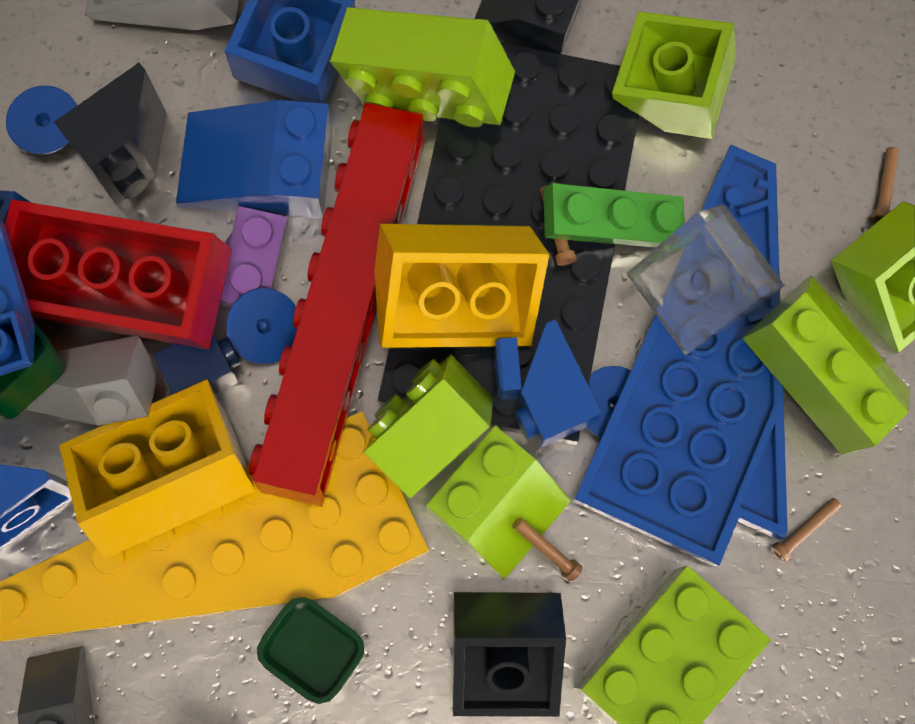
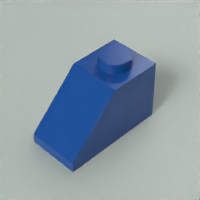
[514,319,602,448]

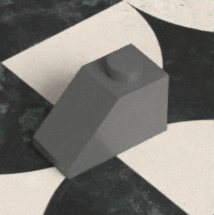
[17,646,95,724]

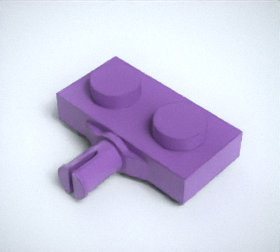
[220,206,287,308]

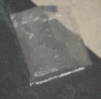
[626,204,785,355]

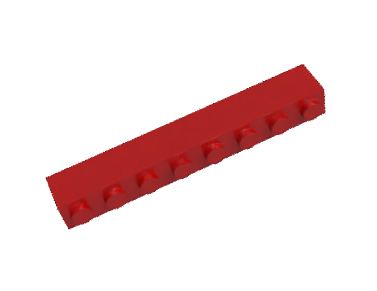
[249,103,425,507]

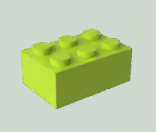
[330,7,515,127]
[574,565,771,724]

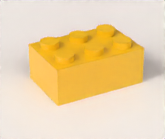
[59,379,256,559]

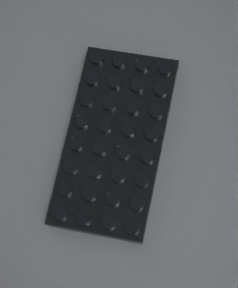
[377,42,639,445]

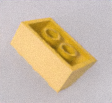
[374,224,549,348]

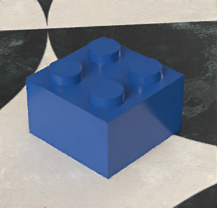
[224,0,356,103]

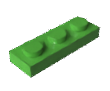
[543,183,686,249]

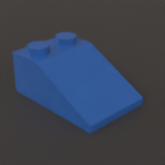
[176,100,333,219]

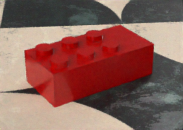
[5,199,232,350]

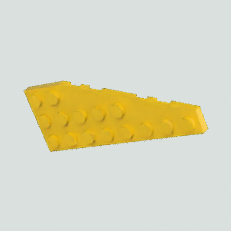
[0,411,429,642]

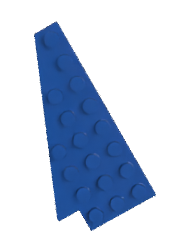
[573,145,788,567]

